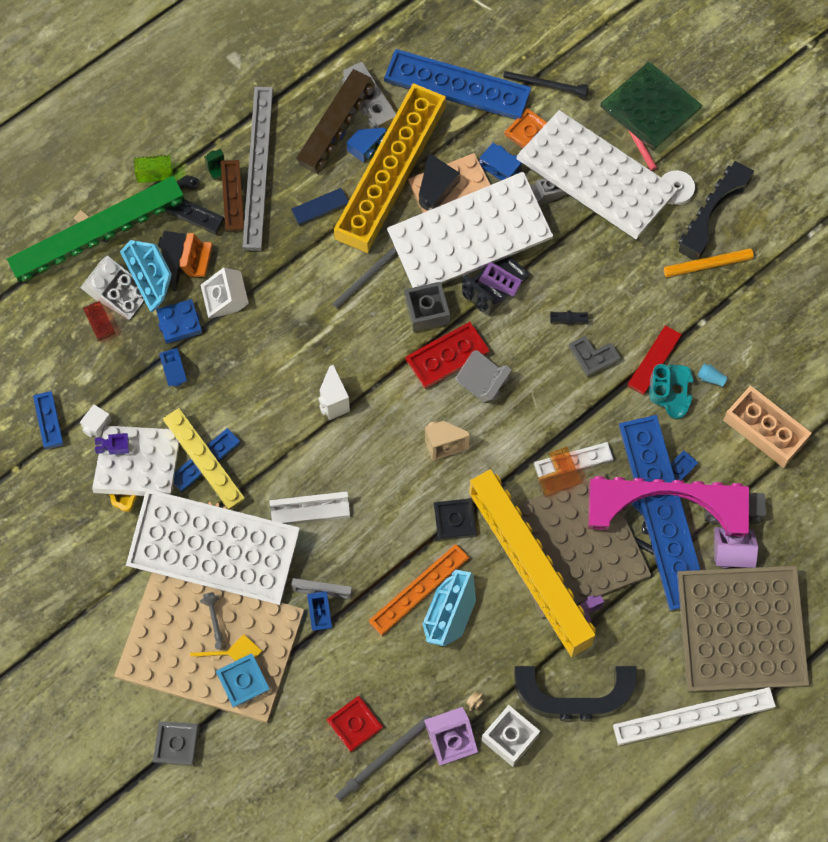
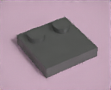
[153,722,200,766]

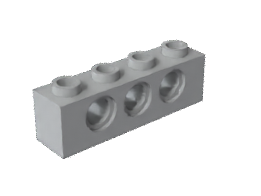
[342,62,396,130]

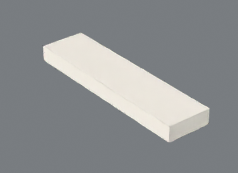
[534,442,614,482]

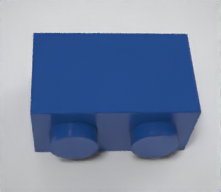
[480,143,522,181]

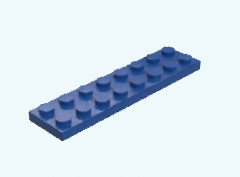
[384,49,531,119]

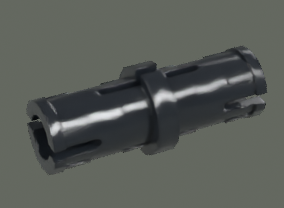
[550,310,588,325]

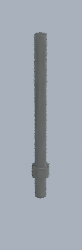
[332,246,397,309]
[335,715,430,802]

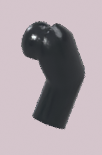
[176,175,200,189]

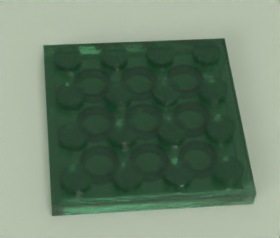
[600,62,702,151]

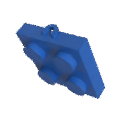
[156,299,202,344]

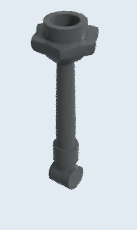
[200,592,226,650]

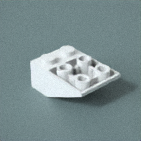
[80,256,144,320]

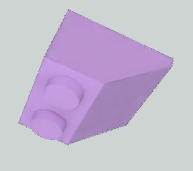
[714,527,758,568]
[424,707,478,765]

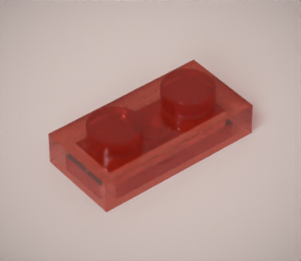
[83,301,115,342]

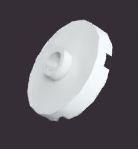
[662,170,695,205]

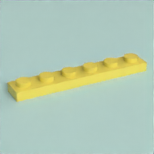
[163,408,245,510]

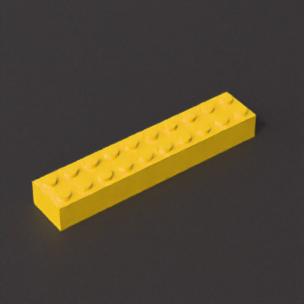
[334,83,446,253]
[469,469,596,658]

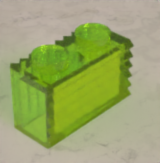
[134,154,173,183]

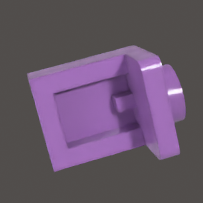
[579,595,604,623]

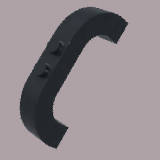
[514,666,636,722]

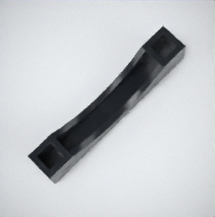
[678,161,754,260]

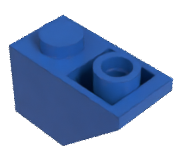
[347,128,387,163]

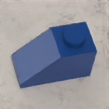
[159,348,187,386]

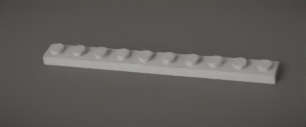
[243,87,273,251]

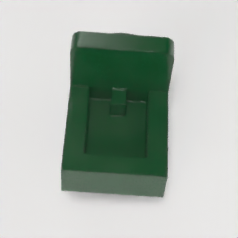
[204,148,225,180]

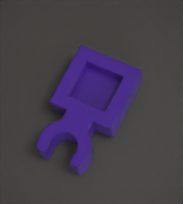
[95,433,129,455]

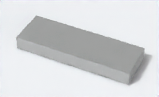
[292,578,352,600]

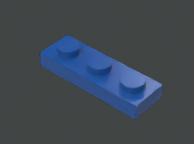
[33,391,64,450]

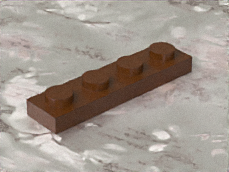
[221,160,244,232]

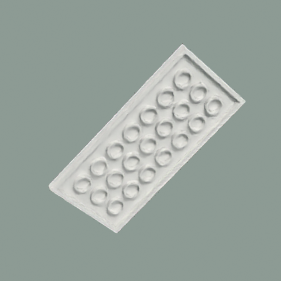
[517,110,678,239]
[387,172,553,288]
[126,489,300,605]

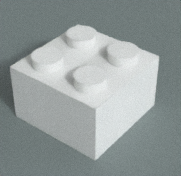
[482,705,540,767]

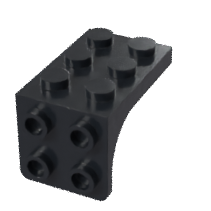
[462,256,530,315]

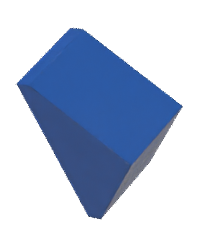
[307,591,332,631]

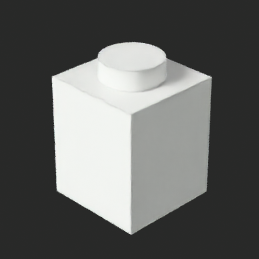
[80,404,112,438]

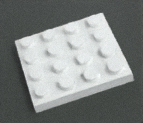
[92,426,180,496]

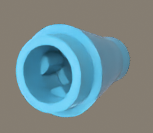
[697,363,727,387]

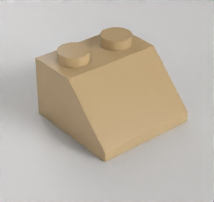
[425,421,470,461]

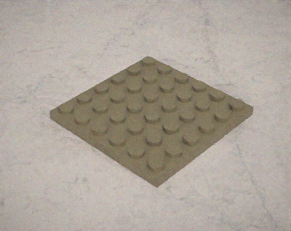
[514,472,651,620]
[677,566,809,692]

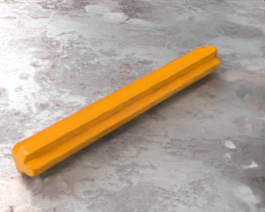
[664,248,754,277]

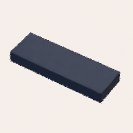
[291,188,349,226]

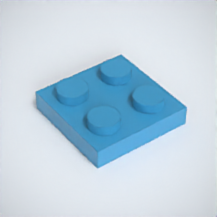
[216,653,270,708]

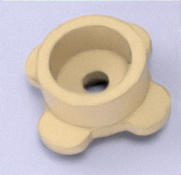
[466,691,484,711]

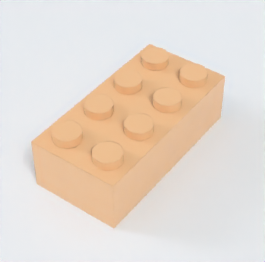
[723,385,811,468]

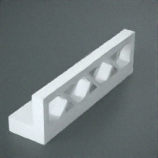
[269,492,350,525]

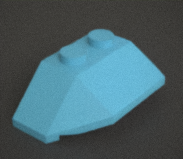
[120,240,172,312]
[423,570,476,646]

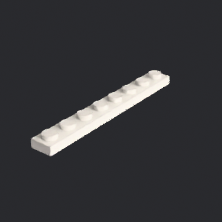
[613,687,776,746]

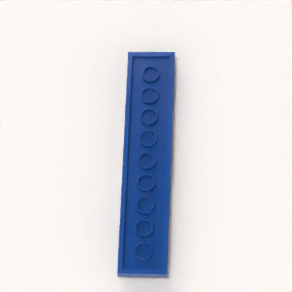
[618,415,700,611]

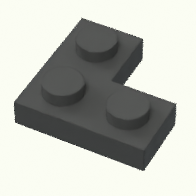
[568,336,621,377]

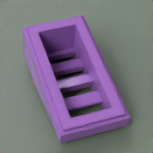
[479,262,523,296]

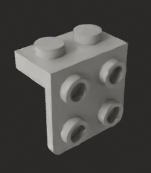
[455,350,512,402]

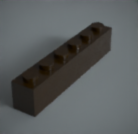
[296,69,375,174]

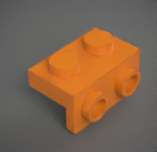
[180,233,213,277]

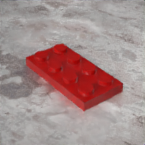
[405,321,490,389]

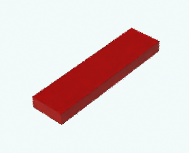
[627,325,682,396]

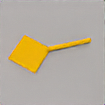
[190,634,262,661]

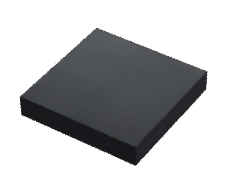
[434,498,477,541]

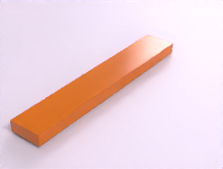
[369,544,469,636]

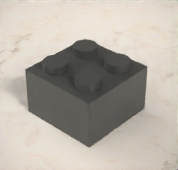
[404,281,450,332]

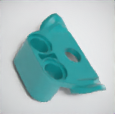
[649,364,693,419]

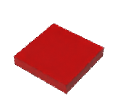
[326,696,383,753]

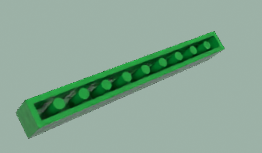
[6,176,184,282]

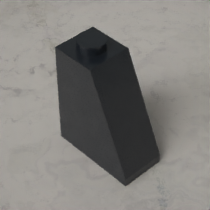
[419,153,460,210]

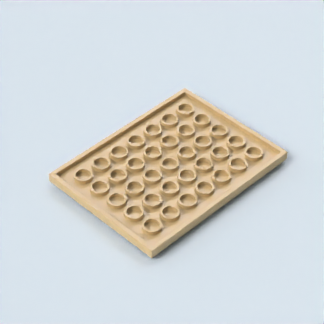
[114,572,305,724]

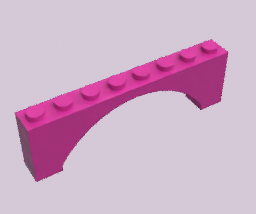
[588,476,749,537]

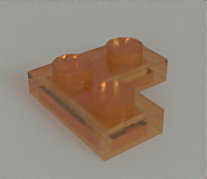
[537,446,581,497]

